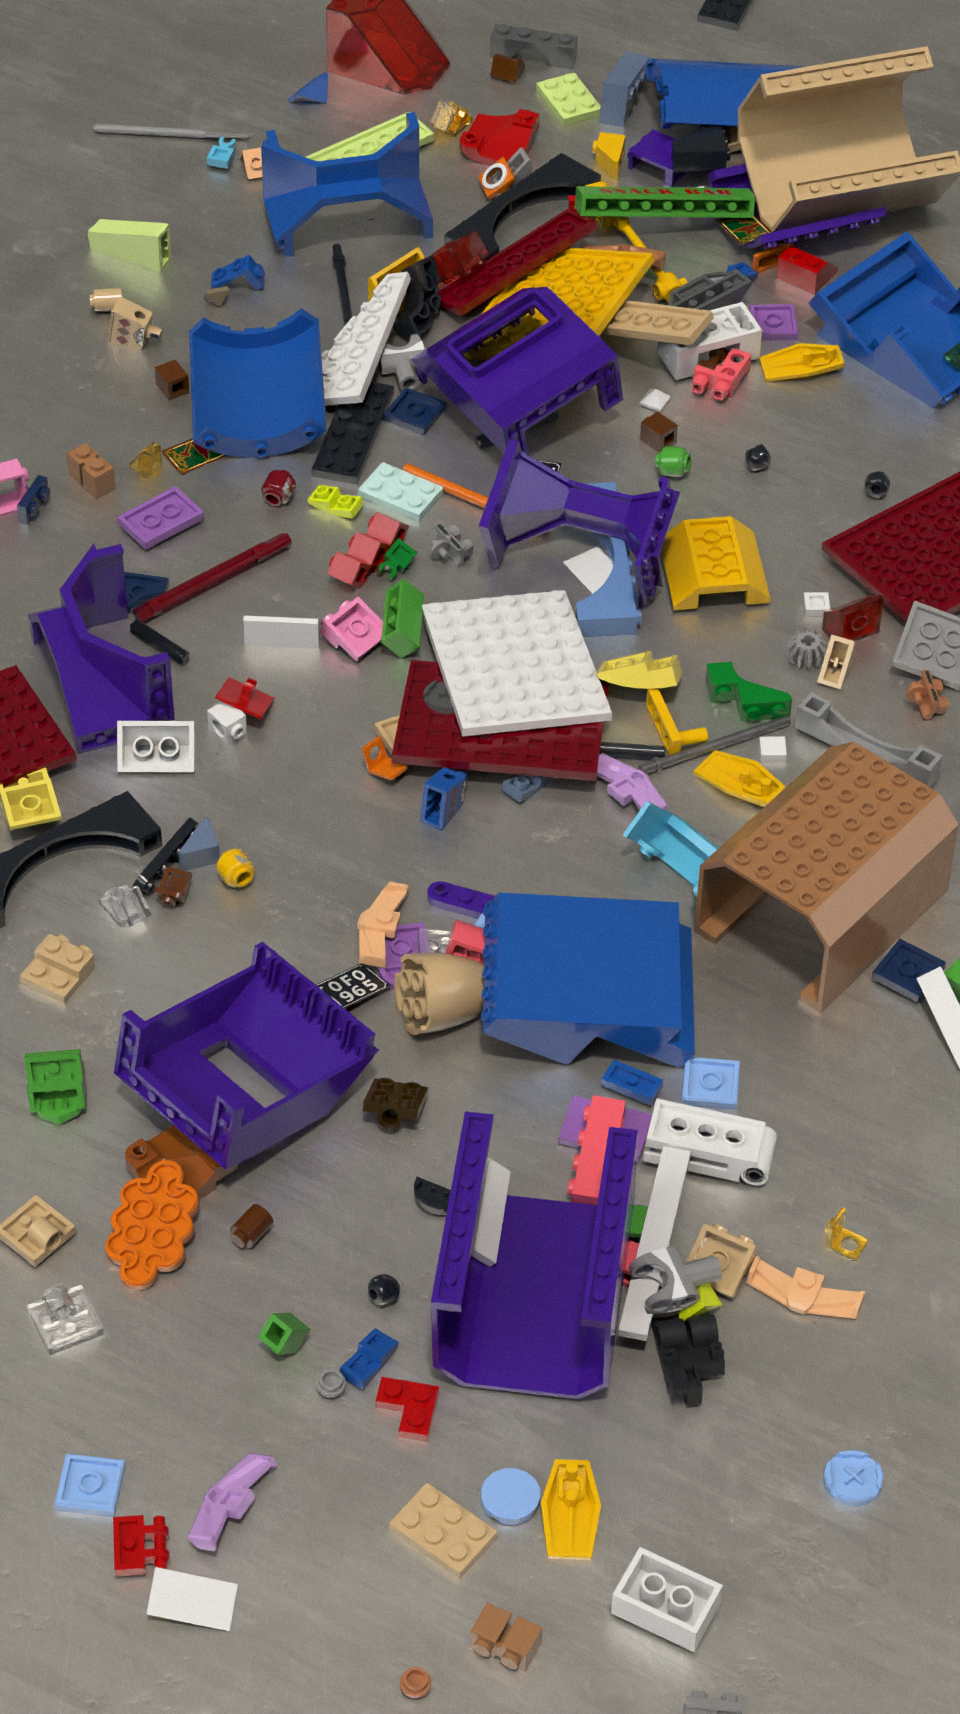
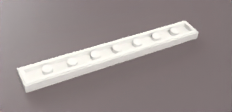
[618,1146,691,1341]

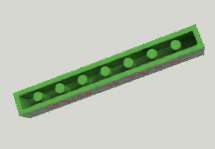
[575,186,755,218]

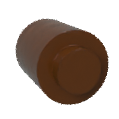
[230,1204,274,1248]

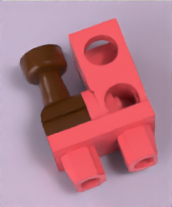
[692,347,751,401]

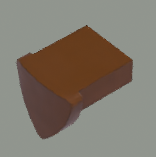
[490,54,525,84]

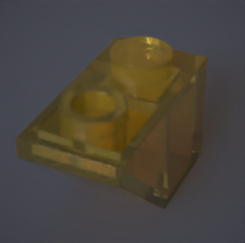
[429,100,474,137]

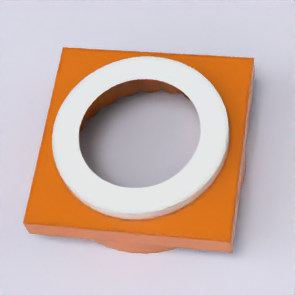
[478,157,516,199]

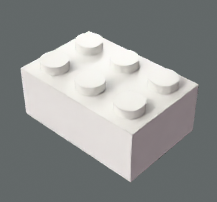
[611,1547,723,1652]

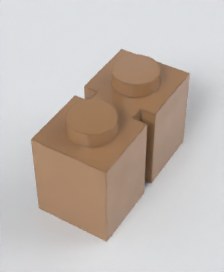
[66,443,116,499]
[470,1602,543,1672]

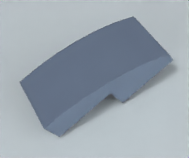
[501,774,555,802]

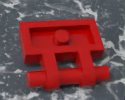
[113,1515,170,1577]

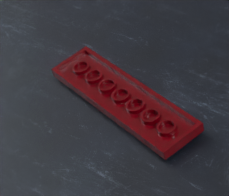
[438,209,597,316]

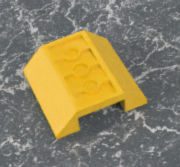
[660,516,771,610]

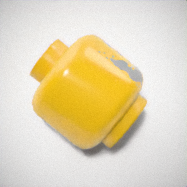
[216,849,255,888]

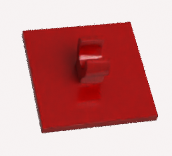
[215,677,274,719]

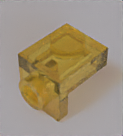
[129,441,162,478]

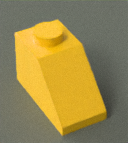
[592,132,626,179]

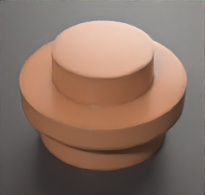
[400,1667,431,1698]

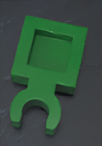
[377,538,418,582]

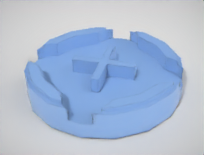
[823,1450,884,1507]
[481,1468,540,1525]

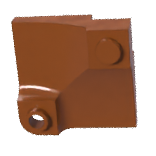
[125,1125,238,1200]

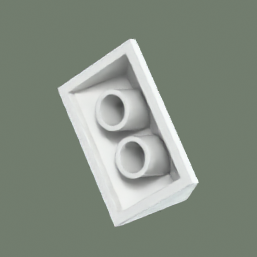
[243,616,322,649]
[117,721,196,772]

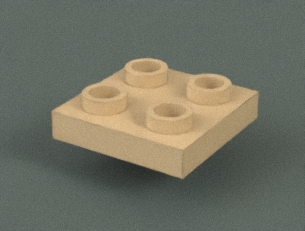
[0,1195,76,1267]

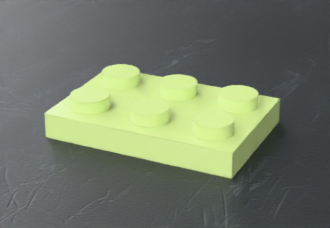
[536,72,601,126]

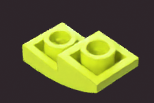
[308,485,364,519]

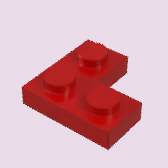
[375,1377,439,1442]

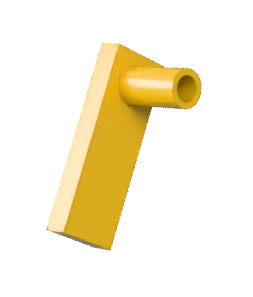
[646,688,708,755]

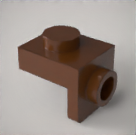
[154,866,193,906]

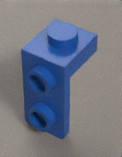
[211,255,265,290]

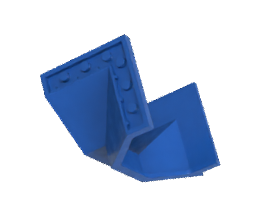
[261,112,433,257]

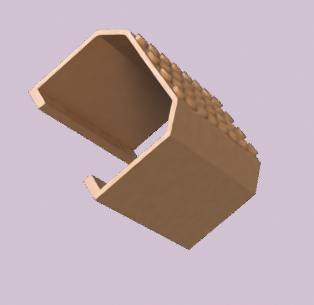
[694,742,959,1013]

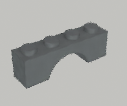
[490,24,578,70]

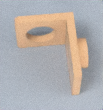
[239,148,262,180]

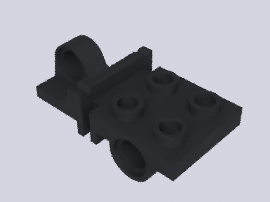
[652,1311,725,1406]

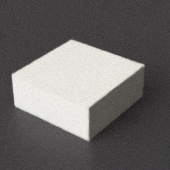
[803,592,830,617]
[759,736,787,762]

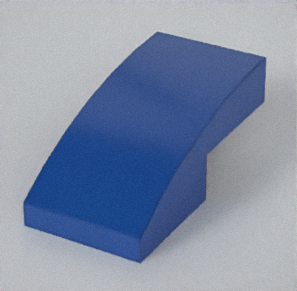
[339,1328,399,1390]

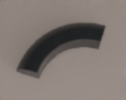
[392,255,441,339]

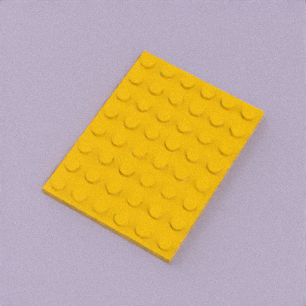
[464,248,655,361]

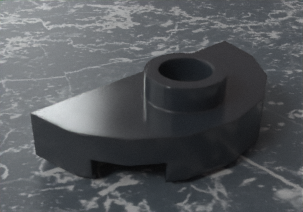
[414,1176,451,1215]

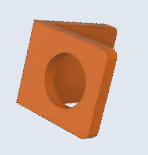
[361,736,408,780]

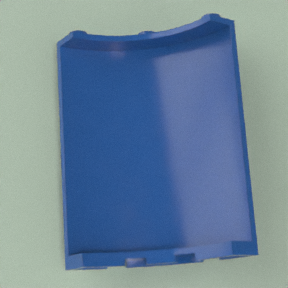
[646,58,804,129]
[189,308,327,458]

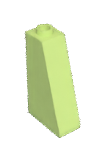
[88,219,171,272]

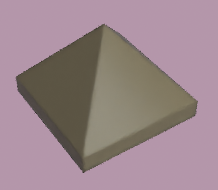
[203,286,229,307]

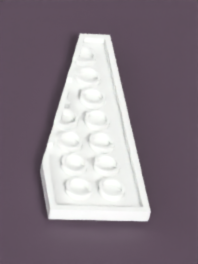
[321,272,411,406]

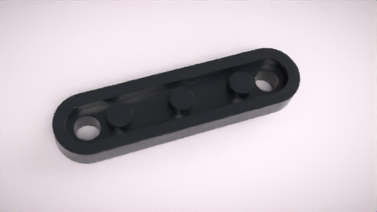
[131,817,199,895]

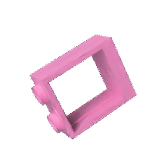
[0,459,29,517]

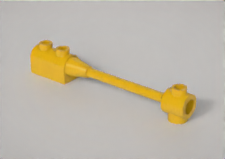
[585,181,687,303]

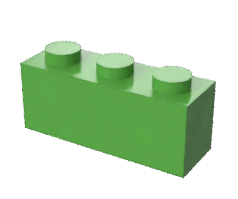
[381,579,424,658]

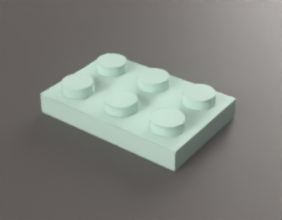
[358,462,444,522]

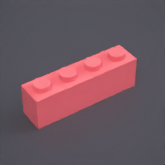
[567,1095,626,1205]

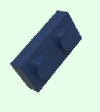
[17,475,50,525]

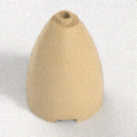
[394,952,484,1035]

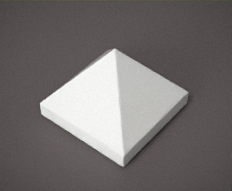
[640,389,671,412]

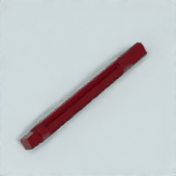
[132,533,292,622]

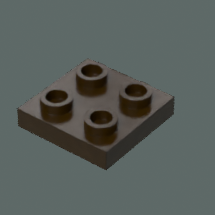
[363,1078,428,1130]

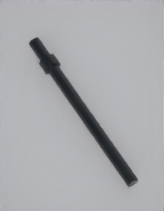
[332,244,352,325]

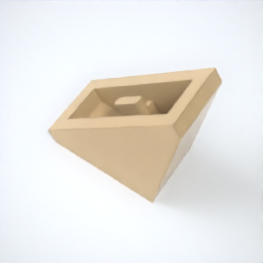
[817,635,856,690]

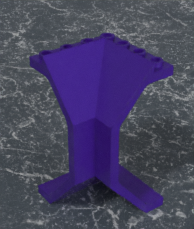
[479,439,680,607]
[27,544,175,754]

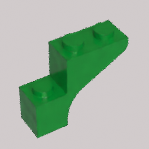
[706,661,792,722]

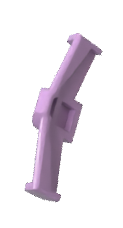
[597,753,668,810]
[188,1453,277,1551]

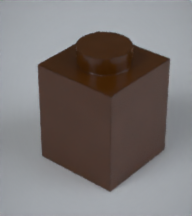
[155,360,189,400]
[640,411,678,453]

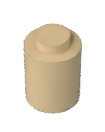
[89,288,122,312]

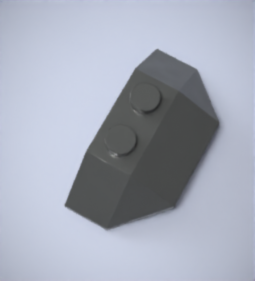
[668,270,752,311]

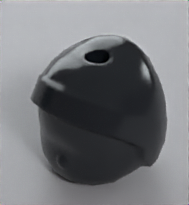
[745,444,771,472]
[865,471,890,498]
[368,1274,400,1307]

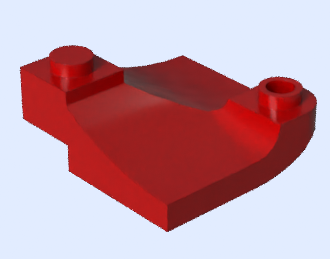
[459,109,540,166]

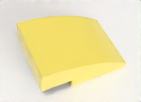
[597,651,683,689]
[0,768,62,830]

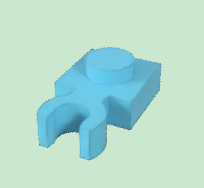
[207,137,236,169]

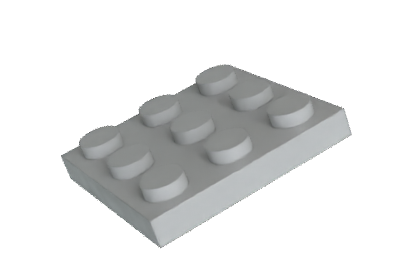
[891,601,960,691]

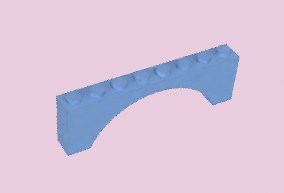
[575,482,641,637]

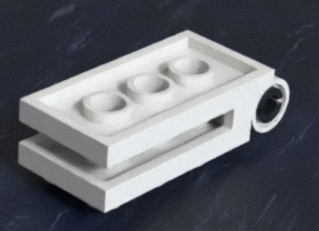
[643,1098,777,1185]

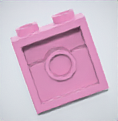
[320,596,383,662]

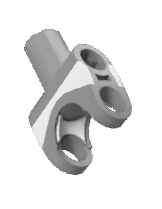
[378,334,425,390]
[629,1246,722,1314]

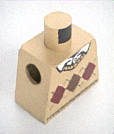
[107,296,163,350]

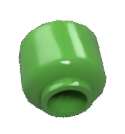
[655,446,691,478]

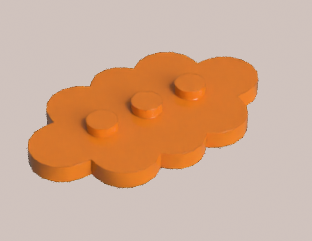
[105,1160,200,1291]

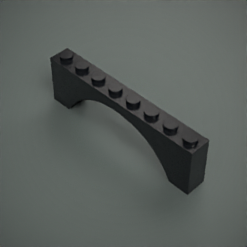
[655,86,731,172]
[444,153,601,269]
[0,791,162,928]

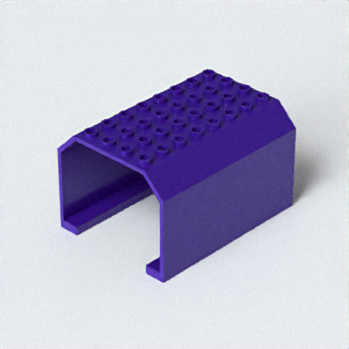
[431,1111,638,1399]

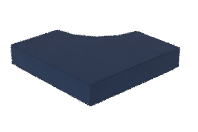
[124,572,169,615]

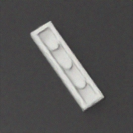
[917,966,960,1069]
[471,1158,511,1267]

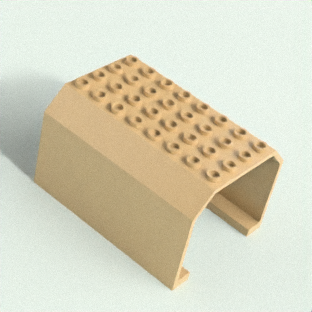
[738,46,960,232]

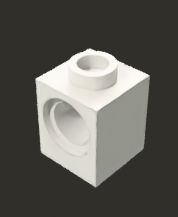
[207,702,247,744]

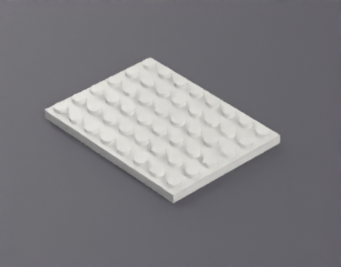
[422,590,612,736]

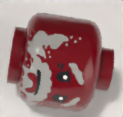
[261,470,296,506]

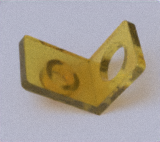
[825,1207,868,1262]

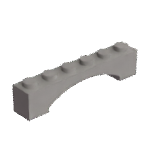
[795,692,943,788]

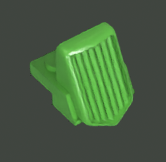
[24,1049,87,1125]

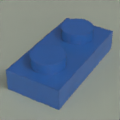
[601,1060,663,1106]

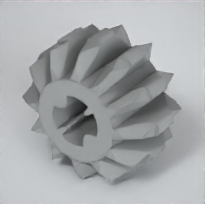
[786,628,828,670]

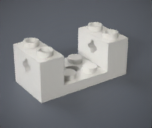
[657,302,762,380]

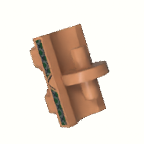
[905,670,949,720]

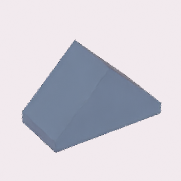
[179,817,220,871]

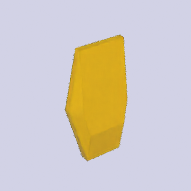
[759,343,845,382]
[693,750,786,807]
[541,1459,601,1560]

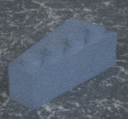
[599,51,650,127]

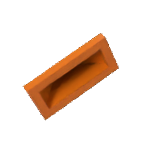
[752,243,793,273]

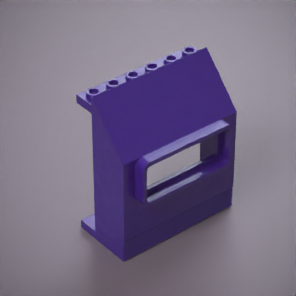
[411,287,624,456]
[114,942,379,1171]

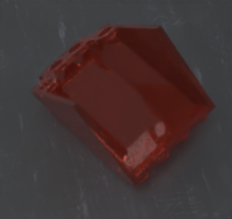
[326,0,450,95]

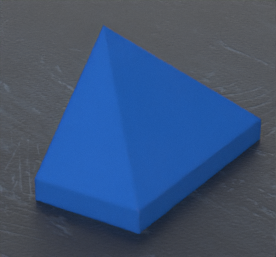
[288,72,328,104]

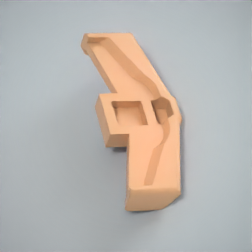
[357,882,409,968]
[747,1256,865,1319]

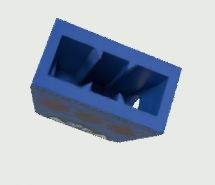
[420,768,468,830]

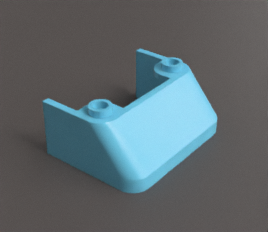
[623,801,719,896]

